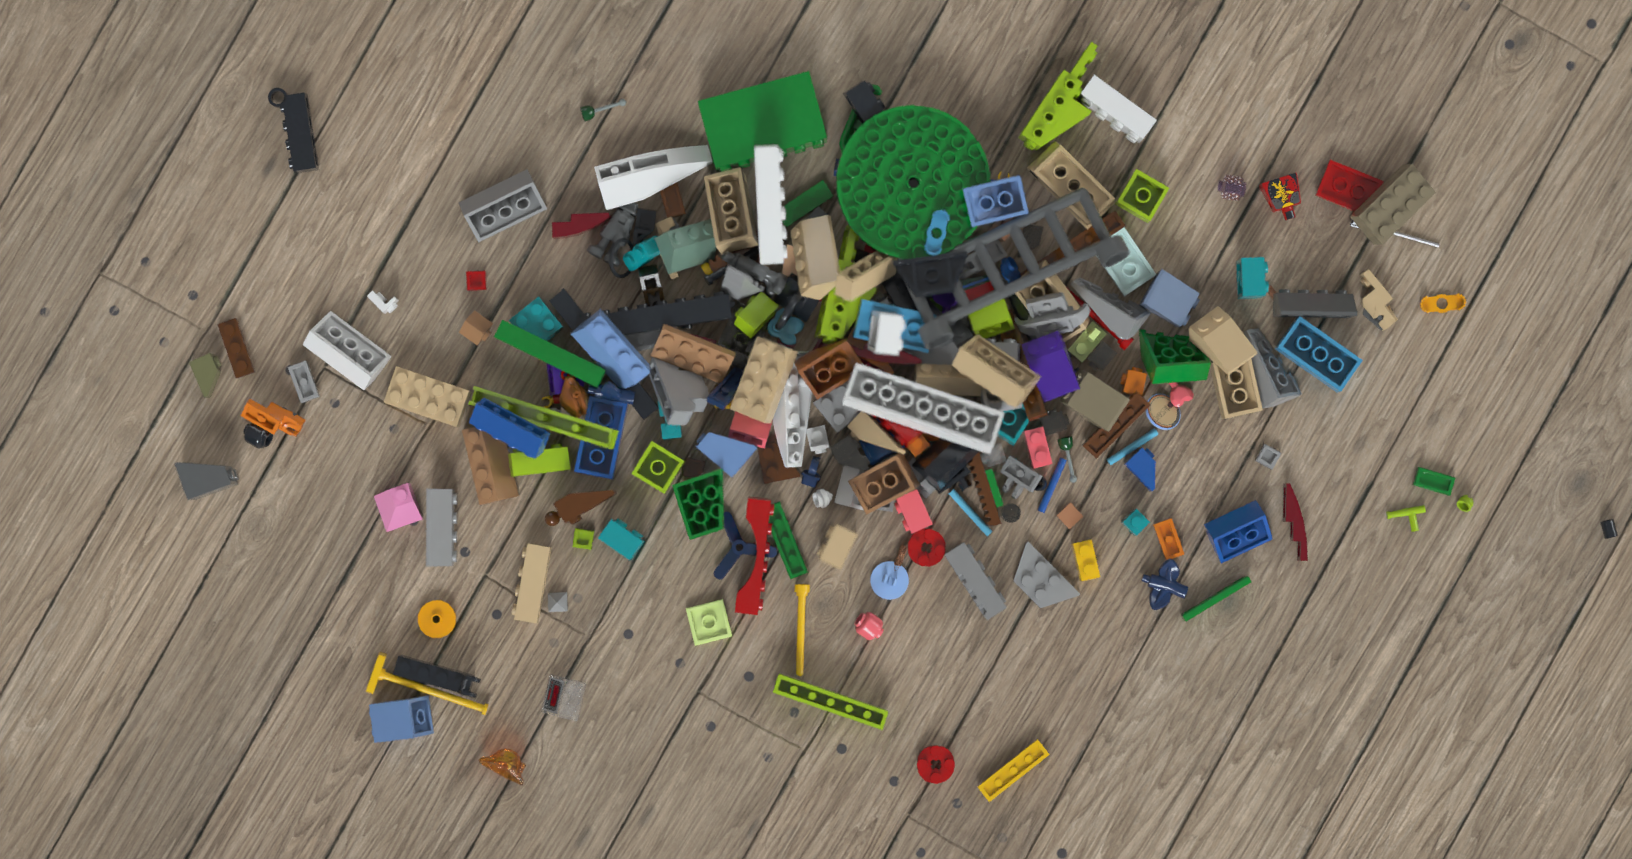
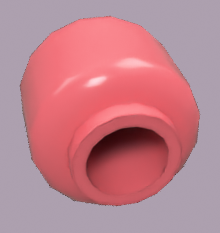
[854,612,884,640]

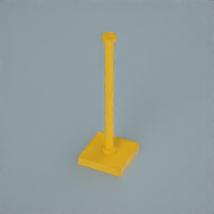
[366,652,489,715]

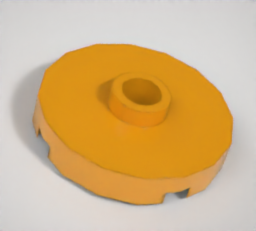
[418,600,456,638]

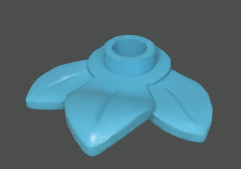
[767,308,804,345]

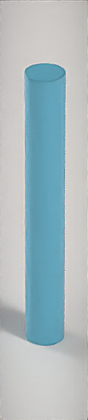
[1106,428,1159,466]
[949,489,993,536]

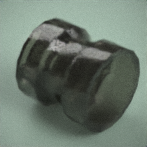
[1001,504,1021,523]

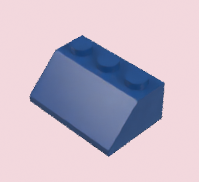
[1204,500,1273,563]

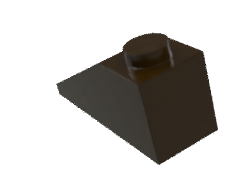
[638,264,665,307]

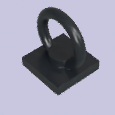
[774,273,820,330]

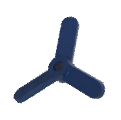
[714,512,777,580]

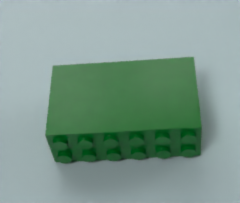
[697,71,827,172]

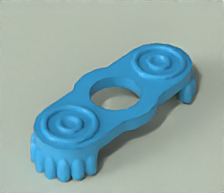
[925,210,950,255]

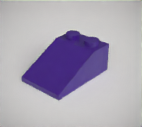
[1022,331,1080,402]

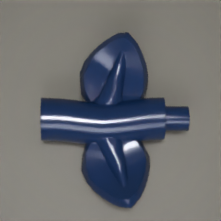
[588,382,635,405]
[1141,559,1188,610]

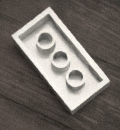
[1078,75,1157,143]

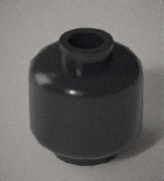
[243,422,273,449]

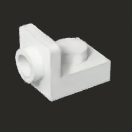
[367,291,399,314]
[806,425,830,454]

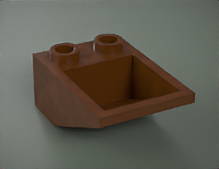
[545,490,617,526]

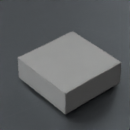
[1255,444,1281,470]

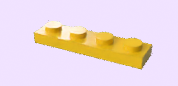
[977,739,1050,802]

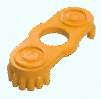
[1420,293,1466,313]

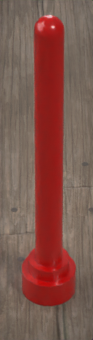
[1066,287,1134,351]

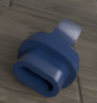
[801,456,821,488]

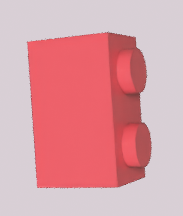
[728,411,773,449]
[1023,427,1052,469]
[894,489,932,534]

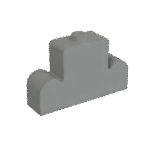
[649,357,709,425]

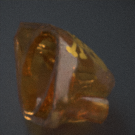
[479,749,526,786]

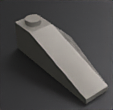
[1071,278,1151,340]
[1244,329,1302,408]

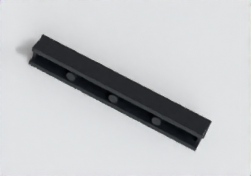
[549,288,659,420]

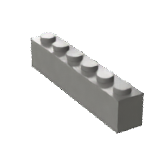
[903,339,1020,366]

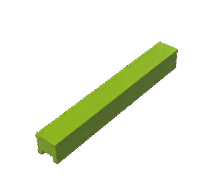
[468,386,619,449]

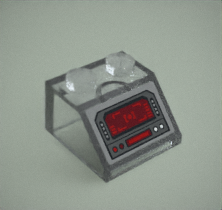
[541,674,587,721]

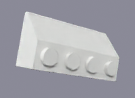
[303,311,392,390]

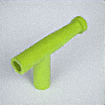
[1386,505,1426,532]

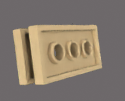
[1027,141,1115,230]

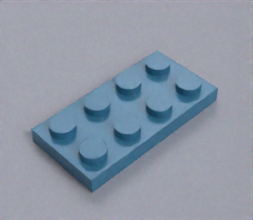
[853,299,937,353]

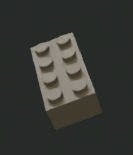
[1350,164,1436,245]

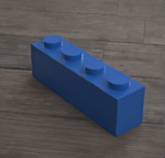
[469,398,551,459]

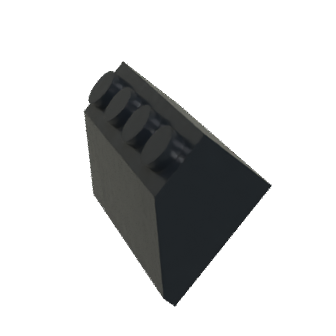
[912,438,979,491]

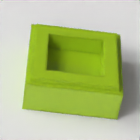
[572,528,595,550]

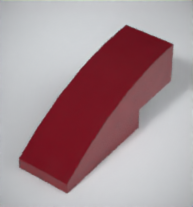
[552,213,611,239]

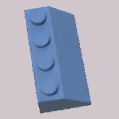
[571,309,650,389]

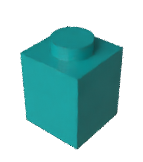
[1121,509,1150,536]

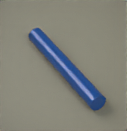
[1038,458,1067,513]

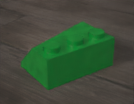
[1139,329,1211,384]
[672,468,724,540]

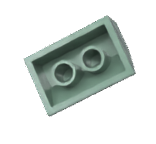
[655,219,717,274]

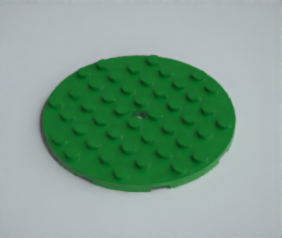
[836,105,991,259]

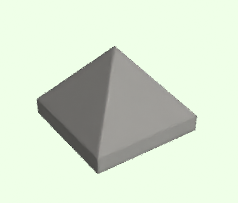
[548,592,568,612]

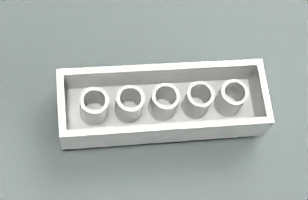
[754,144,787,264]

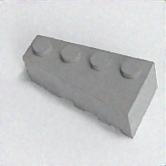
[944,542,1007,620]

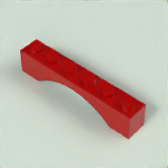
[735,496,775,615]

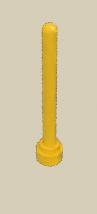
[794,584,810,676]

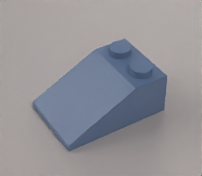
[963,175,1028,227]

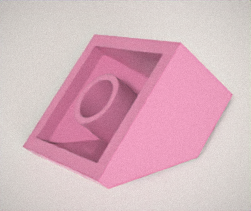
[374,483,423,532]

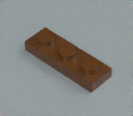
[217,318,255,379]

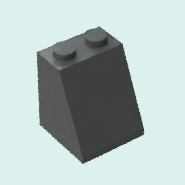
[174,462,239,500]

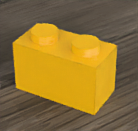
[1071,539,1100,581]

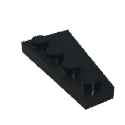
[882,270,943,317]

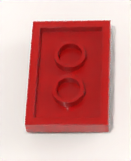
[1315,159,1383,212]

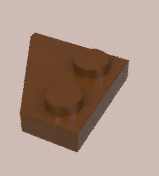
[757,443,801,484]

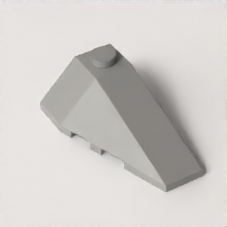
[720,266,765,302]

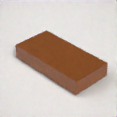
[660,182,686,218]

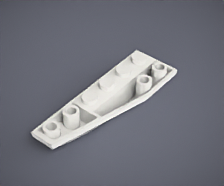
[594,145,713,210]
[773,351,812,467]

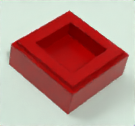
[466,271,487,291]

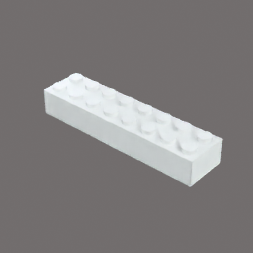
[843,363,1004,454]

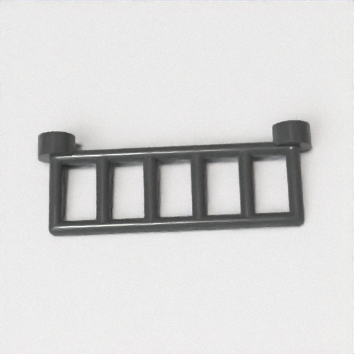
[905,188,1130,349]

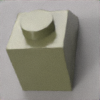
[189,353,222,398]

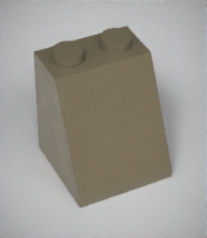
[1059,369,1130,432]

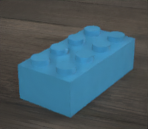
[1274,316,1363,393]

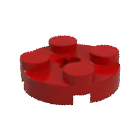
[907,529,946,567]
[917,745,955,784]

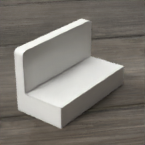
[835,466,865,510]

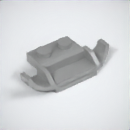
[1014,292,1090,338]

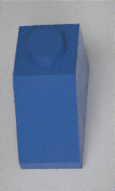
[1124,448,1156,492]

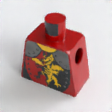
[1259,173,1301,221]

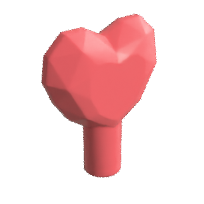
[1169,382,1194,407]

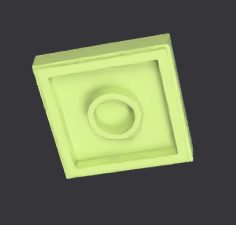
[686,599,732,646]

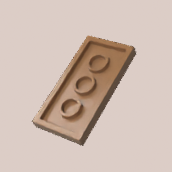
[650,324,736,383]

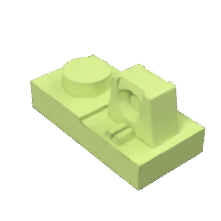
[1067,321,1107,363]

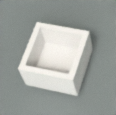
[867,310,905,355]

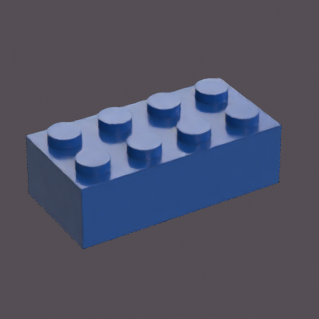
[574,396,629,479]

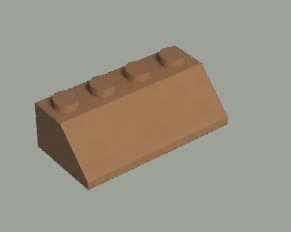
[462,427,519,505]

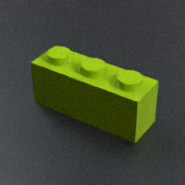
[508,444,570,477]

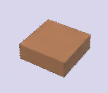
[1056,502,1084,530]

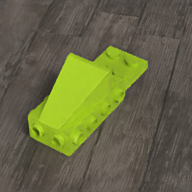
[1018,42,1098,151]
[814,225,877,344]

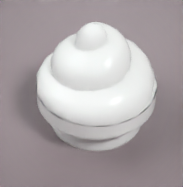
[813,489,833,508]

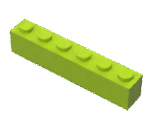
[773,673,889,730]

